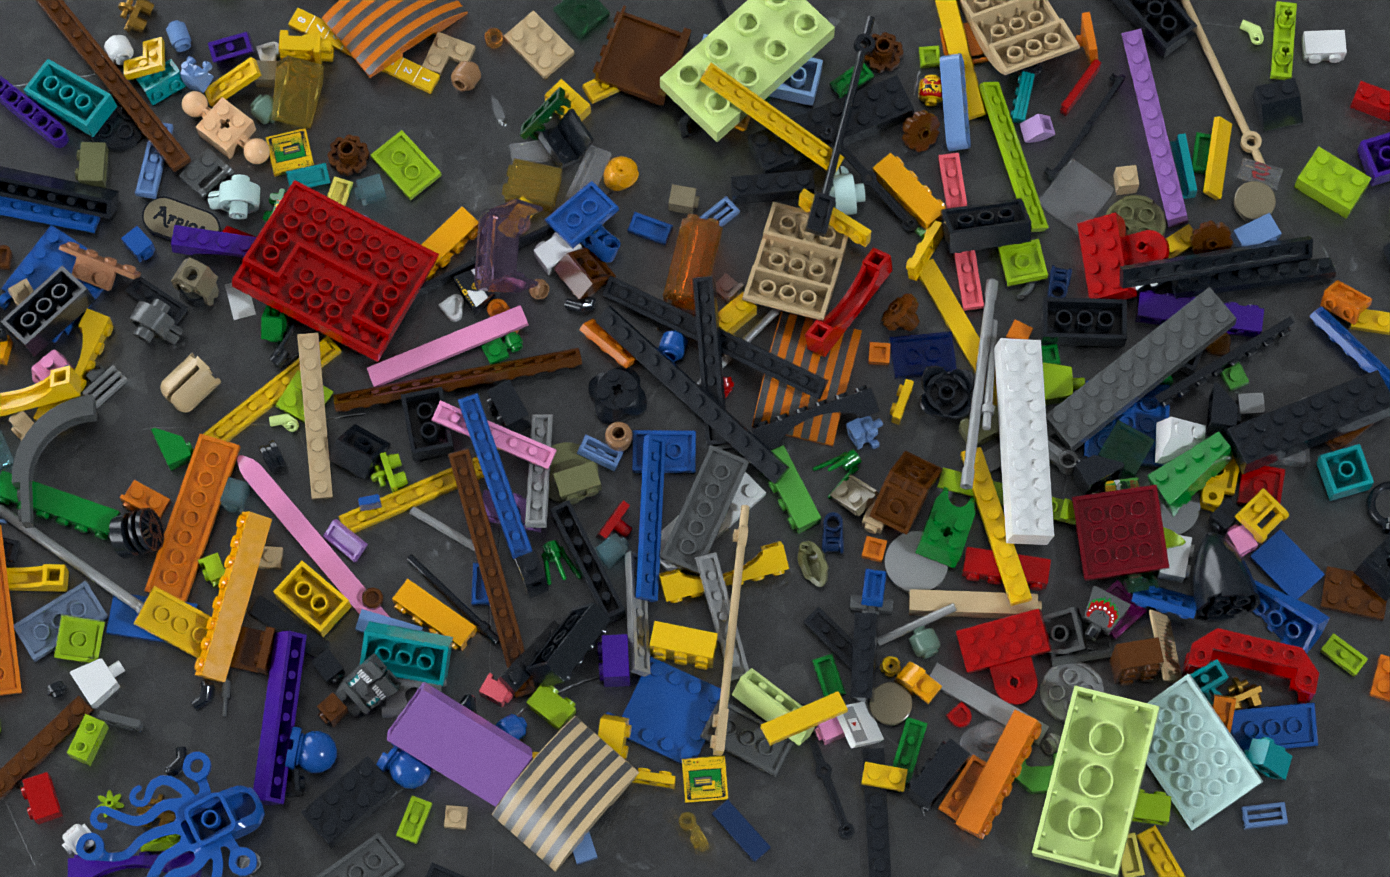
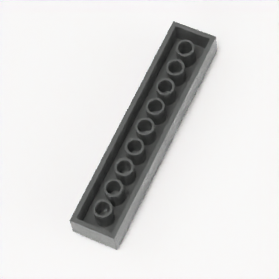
[1046,287,1237,451]

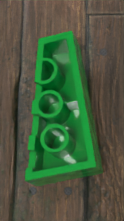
[1147,432,1233,517]

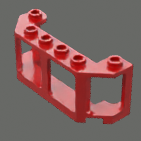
[1182,628,1319,703]

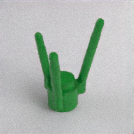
[812,449,862,499]
[541,540,581,585]

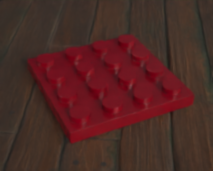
[1072,485,1170,581]

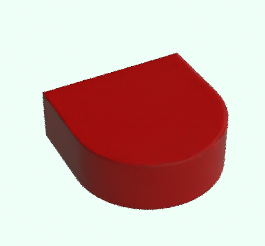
[946,701,972,728]

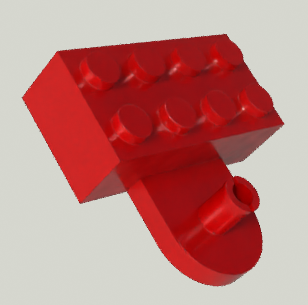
[1077,212,1170,299]
[956,608,1052,705]

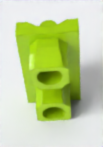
[371,452,408,493]

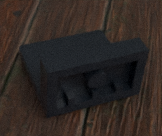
[538,108,594,169]

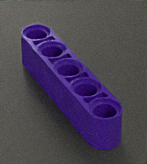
[0,76,69,148]

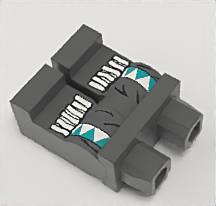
[335,653,401,716]

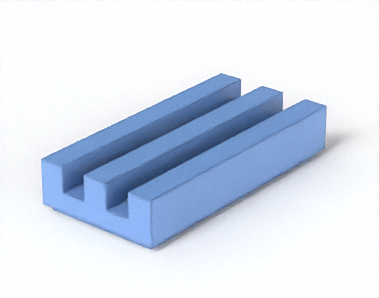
[695,196,740,238]
[577,435,623,471]
[1241,802,1288,829]

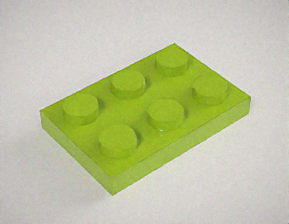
[371,130,442,201]

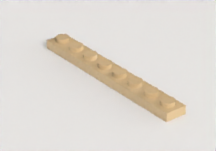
[297,333,333,500]

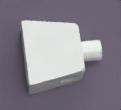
[70,658,125,710]

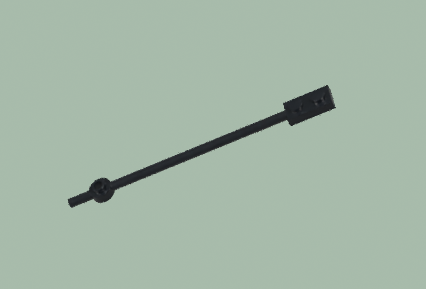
[805,16,875,237]

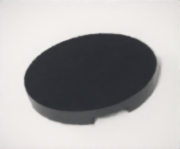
[90,93,145,152]

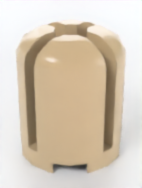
[160,353,221,413]

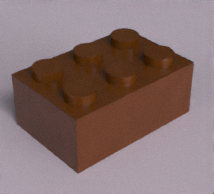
[1109,637,1164,686]

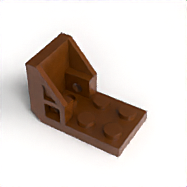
[869,450,943,535]

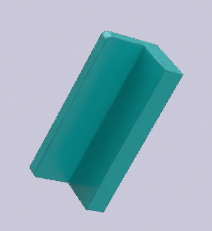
[1169,133,1197,199]

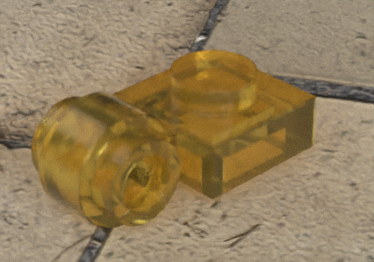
[679,812,709,852]

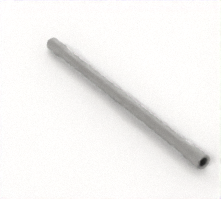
[960,279,998,489]
[0,504,145,614]

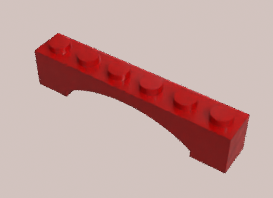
[805,247,893,357]

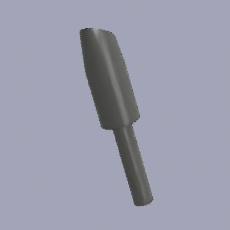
[1016,280,1040,300]
[221,678,231,717]

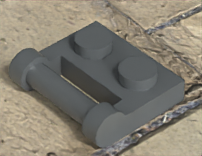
[179,148,234,200]

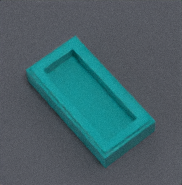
[286,163,331,188]

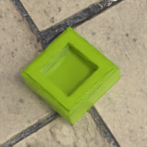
[919,45,940,68]

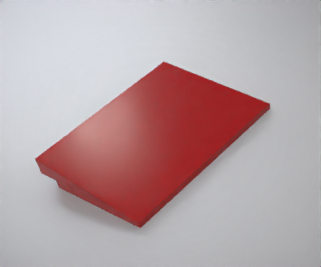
[232,180,439,362]

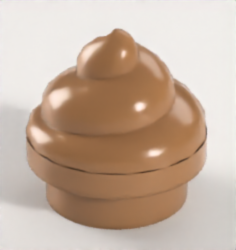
[528,279,549,299]

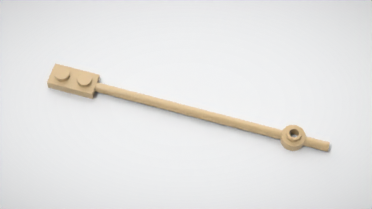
[1181,0,1267,171]
[710,505,750,756]

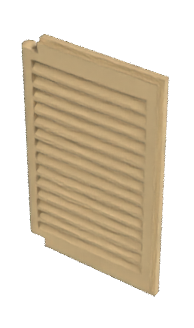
[1149,610,1182,683]

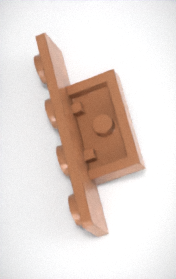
[59,242,141,291]

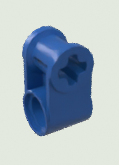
[581,225,621,263]

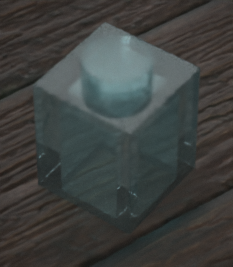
[354,174,387,206]
[220,477,251,513]
[596,533,630,569]

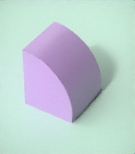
[1020,113,1056,143]

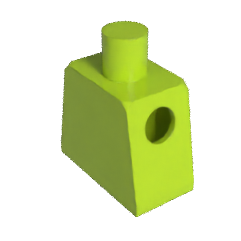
[1042,362,1085,406]

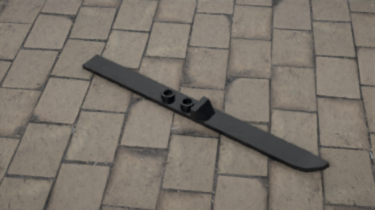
[415,191,613,299]

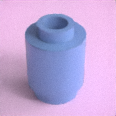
[166,20,191,52]

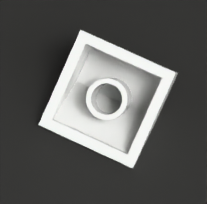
[1155,417,1206,465]

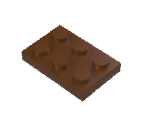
[1320,566,1387,621]

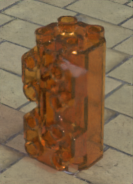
[663,214,723,311]

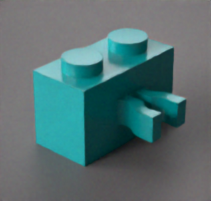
[1190,659,1229,706]
[1244,737,1293,780]

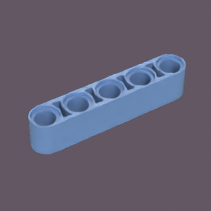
[940,53,971,152]

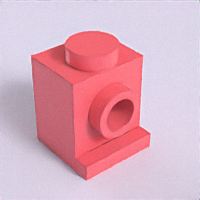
[479,673,514,708]

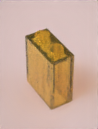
[502,158,563,213]

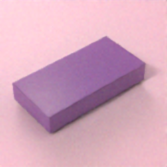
[323,519,368,562]

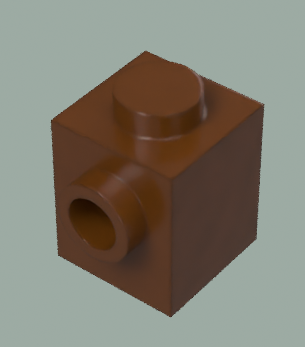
[317,692,349,728]

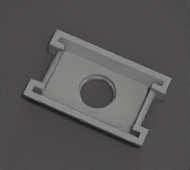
[382,678,447,718]

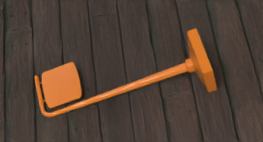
[939,12,1098,64]

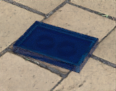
[890,331,957,379]

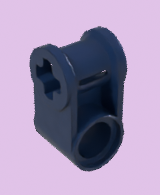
[1047,265,1072,298]
[822,512,844,554]

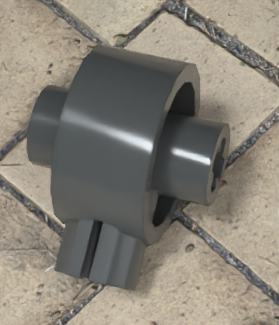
[129,298,183,345]

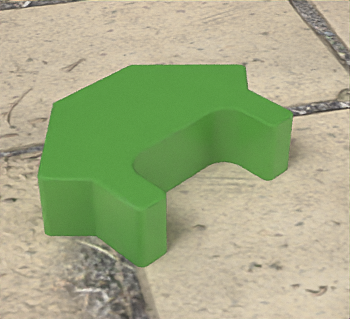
[1014,753,1057,794]

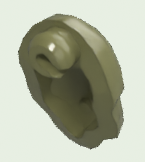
[798,541,829,587]

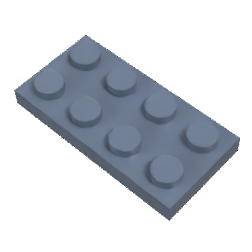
[14,581,108,662]

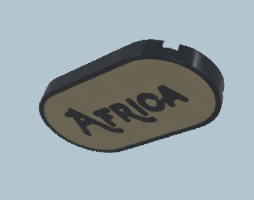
[142,196,221,241]

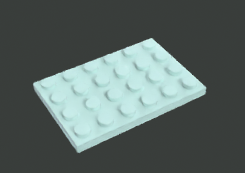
[1146,674,1263,831]

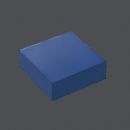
[358,494,382,511]

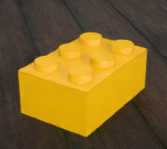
[273,560,351,638]
[649,621,718,670]

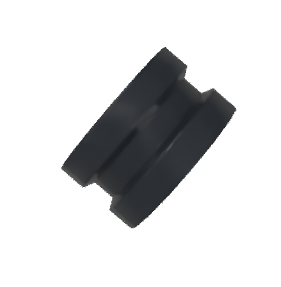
[258,440,286,473]

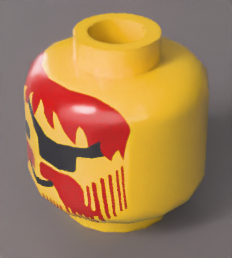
[918,75,943,106]

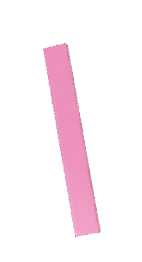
[367,305,529,387]

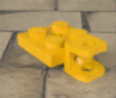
[1200,455,1239,512]

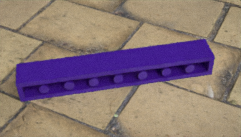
[253,631,307,805]

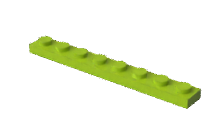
[979,82,1049,232]

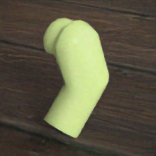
[1239,19,1264,45]
[269,413,299,432]

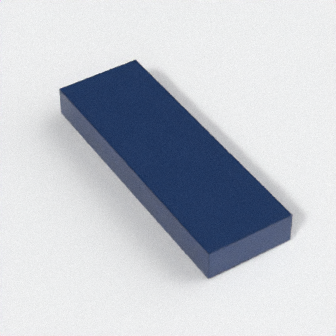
[712,800,771,863]

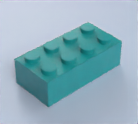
[23,59,117,137]
[360,621,453,686]

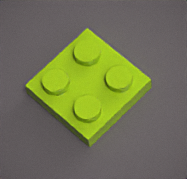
[998,239,1048,286]
[276,371,334,424]
[54,615,105,663]

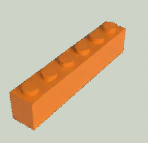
[955,710,1042,840]

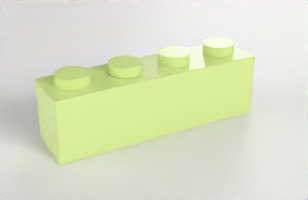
[732,668,815,746]

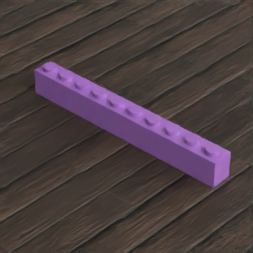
[1121,29,1189,228]

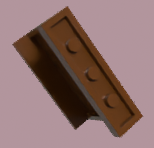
[593,5,692,106]

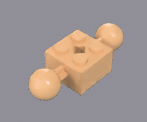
[182,91,270,164]

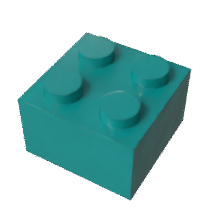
[1316,444,1374,501]

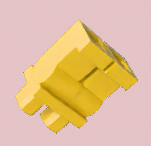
[279,30,334,67]

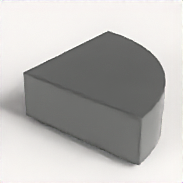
[86,365,106,384]

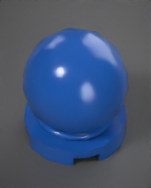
[285,726,337,773]
[376,743,432,789]

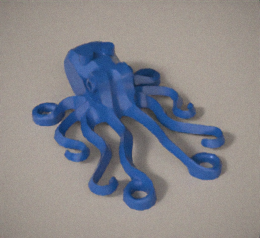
[76,751,265,877]

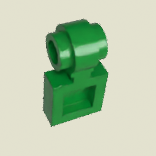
[481,332,523,365]

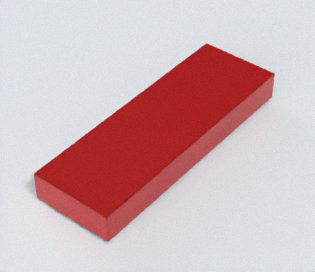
[1060,59,1102,116]

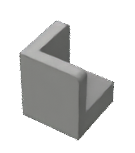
[1235,392,1265,420]

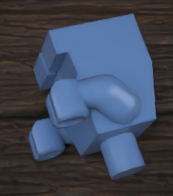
[180,56,214,93]
[846,416,883,450]

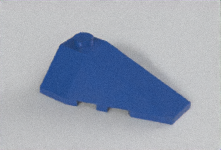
[1253,580,1330,654]

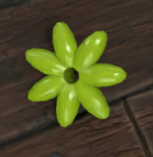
[96,790,124,818]

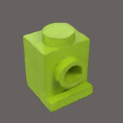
[198,552,225,588]

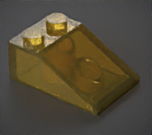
[272,55,324,129]

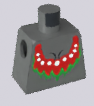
[1082,585,1131,641]

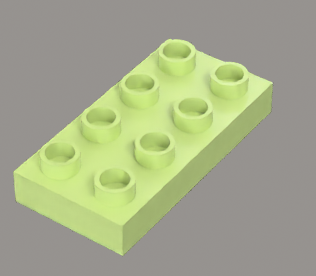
[660,0,835,142]
[1032,686,1159,877]

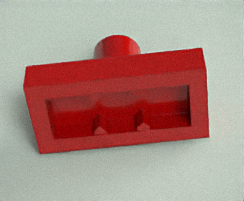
[596,500,632,541]

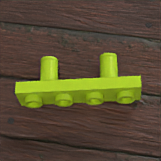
[1270,1,1297,80]

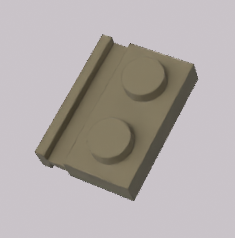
[830,474,879,517]

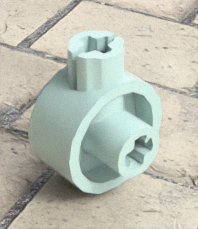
[822,166,865,215]
[208,174,260,220]

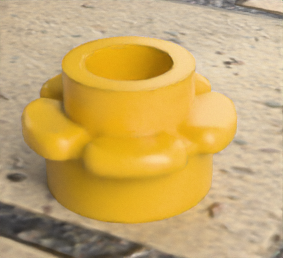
[880,656,901,677]

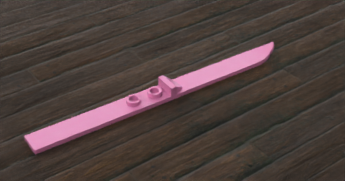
[237,455,389,617]

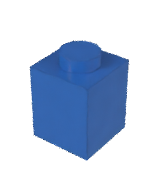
[121,226,156,263]

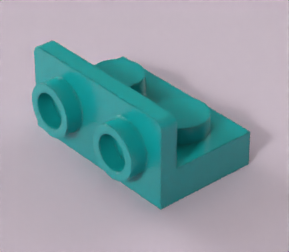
[136,59,186,105]

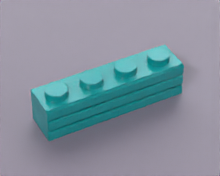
[1010,72,1035,124]

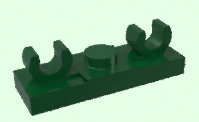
[520,87,571,141]

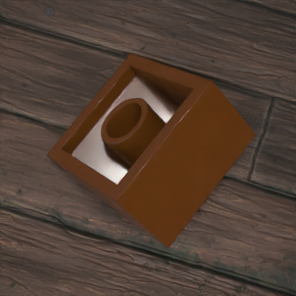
[554,248,616,300]

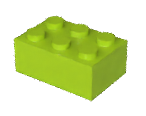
[1294,146,1371,219]

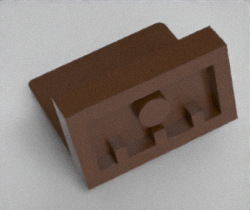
[230,626,276,675]

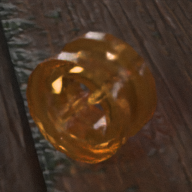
[485,28,503,48]

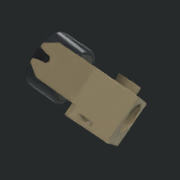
[171,257,219,307]

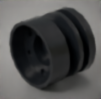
[109,508,164,559]

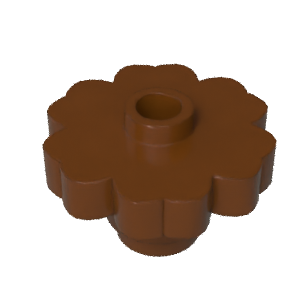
[863,32,903,73]
[902,110,940,152]
[327,134,370,176]
[1190,220,1233,254]
[881,293,920,332]

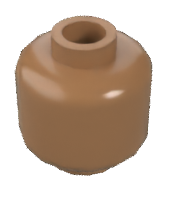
[451,61,481,91]
[605,422,633,451]

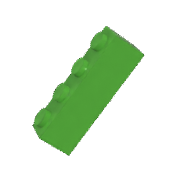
[768,445,821,534]

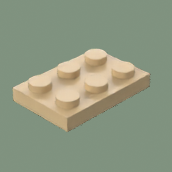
[504,10,575,79]

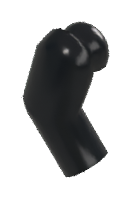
[679,111,693,138]
[564,296,596,312]
[165,747,187,776]

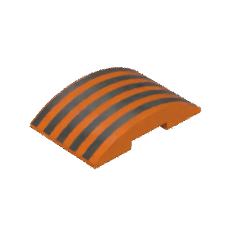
[322,0,468,78]
[752,311,862,447]

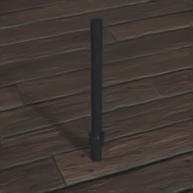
[406,554,500,645]

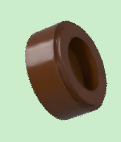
[362,587,383,610]

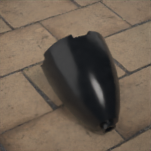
[1193,532,1260,621]

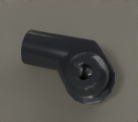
[191,679,215,710]

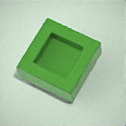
[1221,364,1249,392]

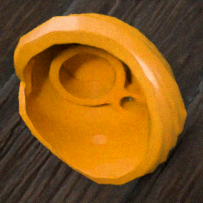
[603,156,639,191]

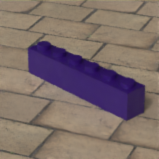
[1135,291,1264,338]

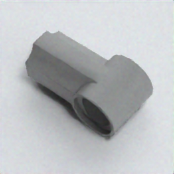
[1048,437,1078,475]

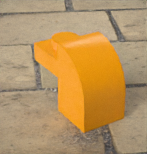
[894,662,942,704]

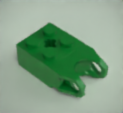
[915,487,975,568]

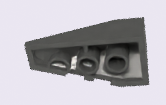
[1043,607,1086,654]

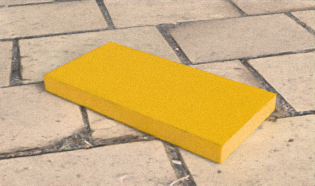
[133,586,211,659]

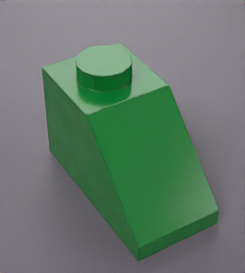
[261,305,288,342]
[151,428,194,471]

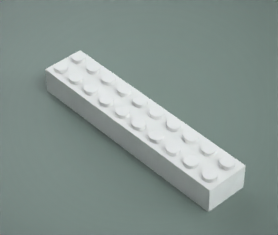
[994,338,1054,545]

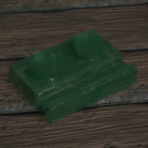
[1119,571,1159,593]

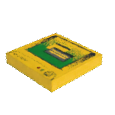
[266,128,314,177]
[682,755,728,803]

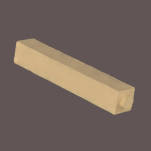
[909,589,1042,619]

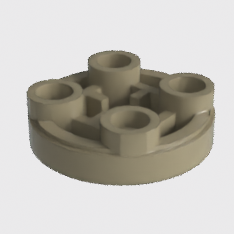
[1234,181,1276,223]
[869,682,912,726]

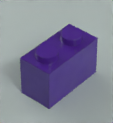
[208,32,255,63]

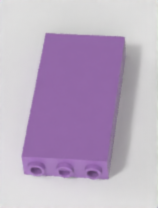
[387,682,533,807]

